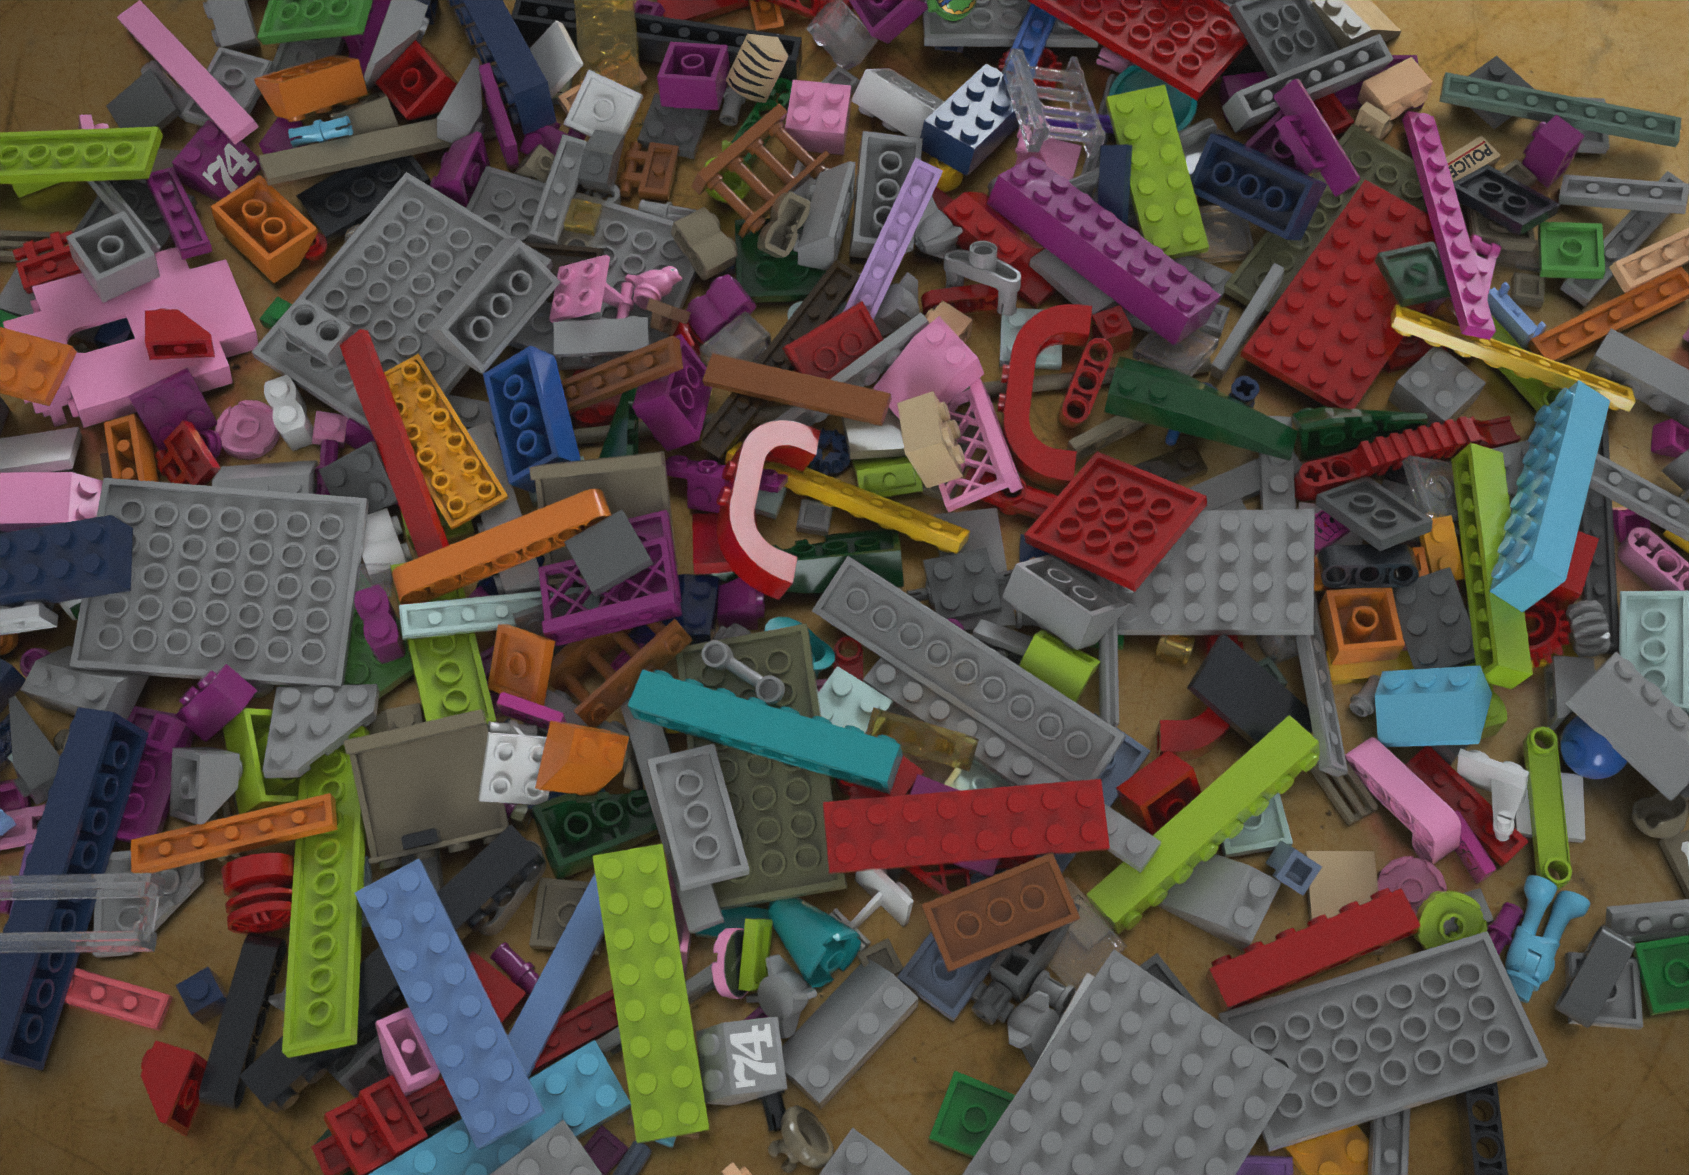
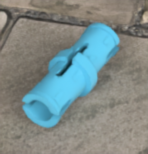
[288,116,353,148]

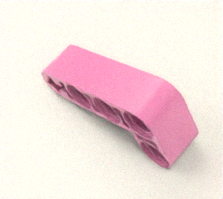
[1617,527,1689,591]
[1345,737,1461,865]

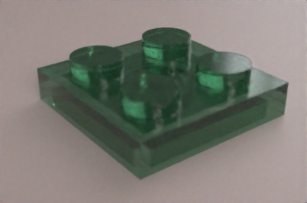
[1375,241,1451,307]

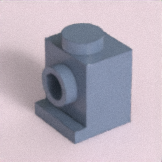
[1266,840,1322,896]

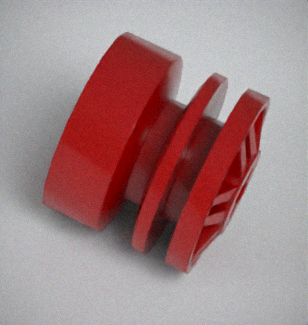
[221,853,294,934]

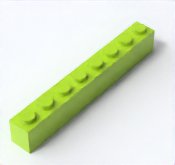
[1451,443,1533,689]
[1087,715,1320,935]

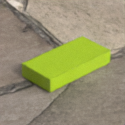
[738,918,773,991]

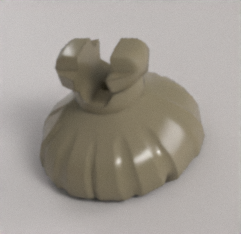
[768,1105,834,1173]

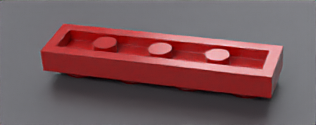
[1405,746,1529,867]

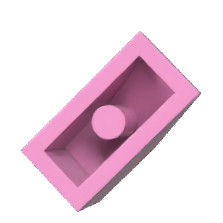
[375,1007,440,1097]

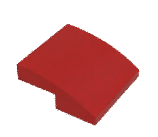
[323,1074,428,1175]

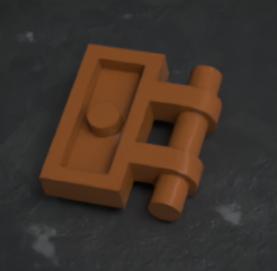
[618,142,680,202]

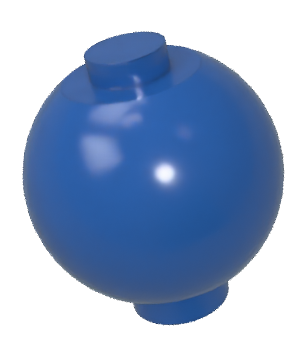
[1560,716,1628,779]

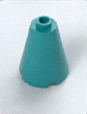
[767,897,861,987]

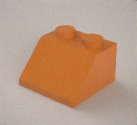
[535,720,629,796]

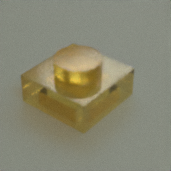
[564,199,602,236]

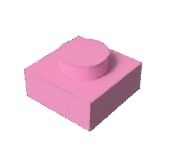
[312,411,348,448]

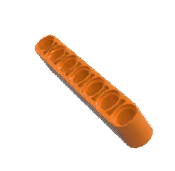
[392,489,611,605]

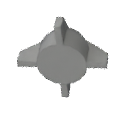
[914,196,963,259]
[873,272,919,336]
[746,954,817,1039]
[1007,991,1064,1068]

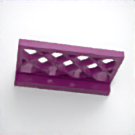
[538,536,682,647]

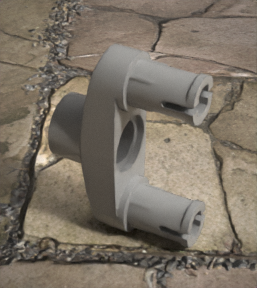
[944,241,1021,316]

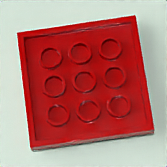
[1024,451,1207,591]

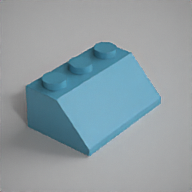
[1375,666,1492,747]

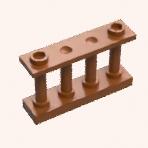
[691,103,830,238]
[548,619,693,728]

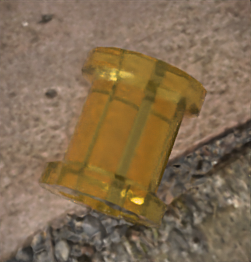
[1155,635,1195,665]

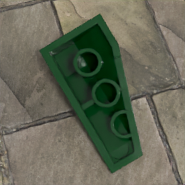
[599,387,639,458]
[1292,407,1428,461]
[532,790,659,879]

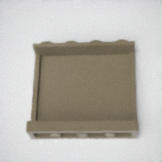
[529,451,678,589]
[344,709,509,869]

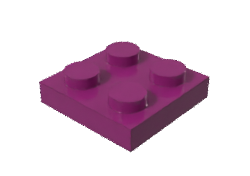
[129,368,217,450]

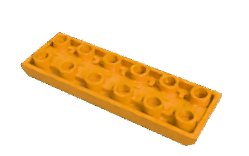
[384,353,509,530]

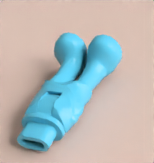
[1505,875,1591,1003]

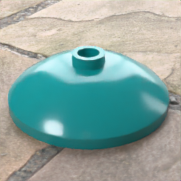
[1109,64,1197,131]

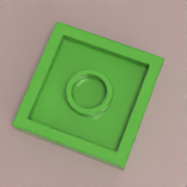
[1538,222,1605,279]

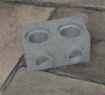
[277,297,354,369]

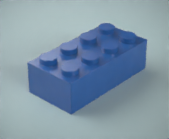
[483,345,581,493]

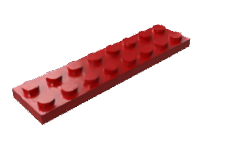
[822,779,1110,874]

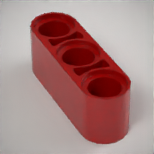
[1058,338,1113,429]

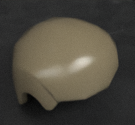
[1632,791,1689,839]

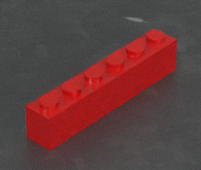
[1206,888,1421,1012]

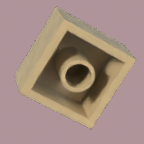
[897,391,965,488]

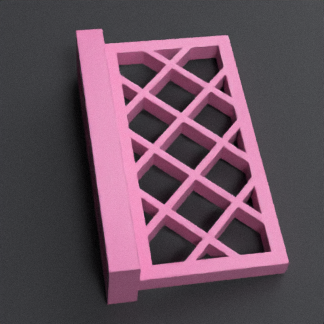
[938,378,1023,512]

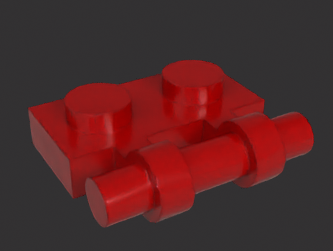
[12,230,82,294]
[154,420,221,486]

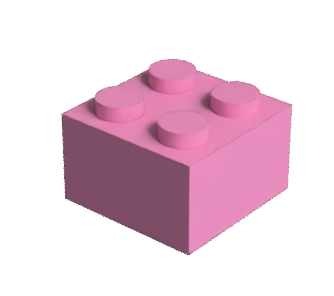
[785,80,851,155]

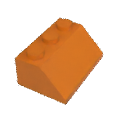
[254,54,368,122]
[210,175,318,283]

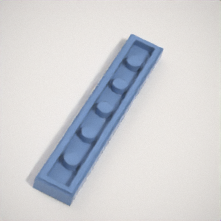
[508,873,604,1078]

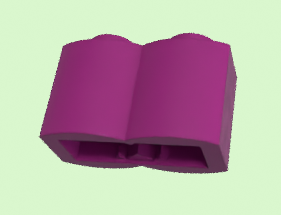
[685,274,757,347]
[354,584,406,664]

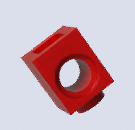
[1089,305,1133,358]

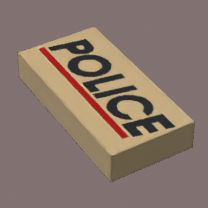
[1446,135,1501,182]

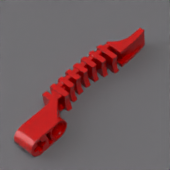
[1294,415,1521,502]

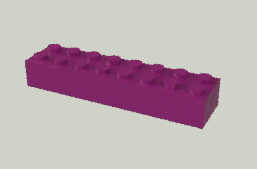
[987,156,1221,346]

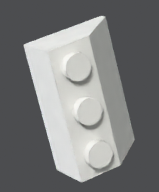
[851,68,945,138]

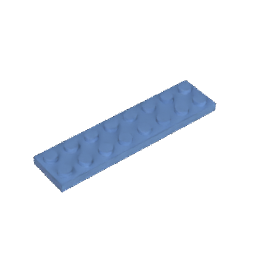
[355,859,546,1150]

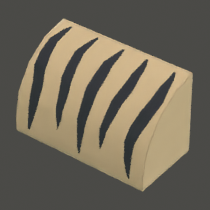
[726,33,789,103]

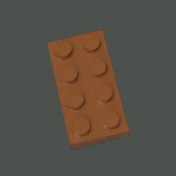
[921,852,1080,972]

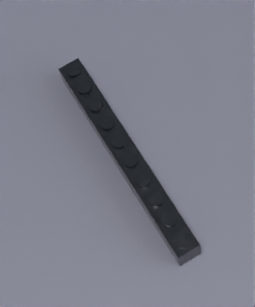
[511,0,802,82]
[239,825,545,1113]

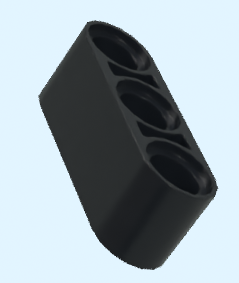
[1317,544,1419,589]

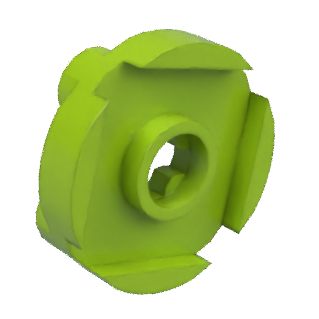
[1414,890,1488,950]

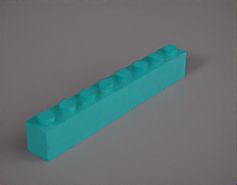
[628,669,903,794]

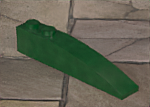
[1104,356,1298,461]
[705,529,904,593]

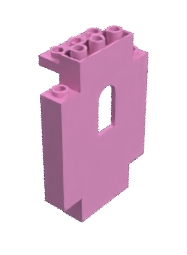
[3,247,258,428]

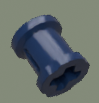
[1228,376,1259,408]

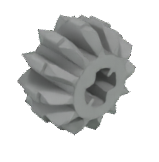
[1565,600,1611,657]

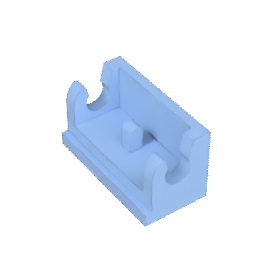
[1487,282,1547,349]

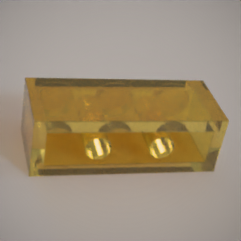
[865,707,979,772]

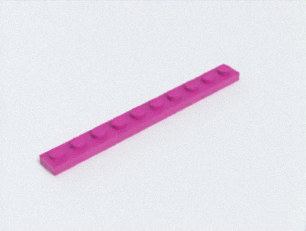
[1402,111,1496,340]

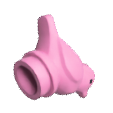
[625,266,683,310]

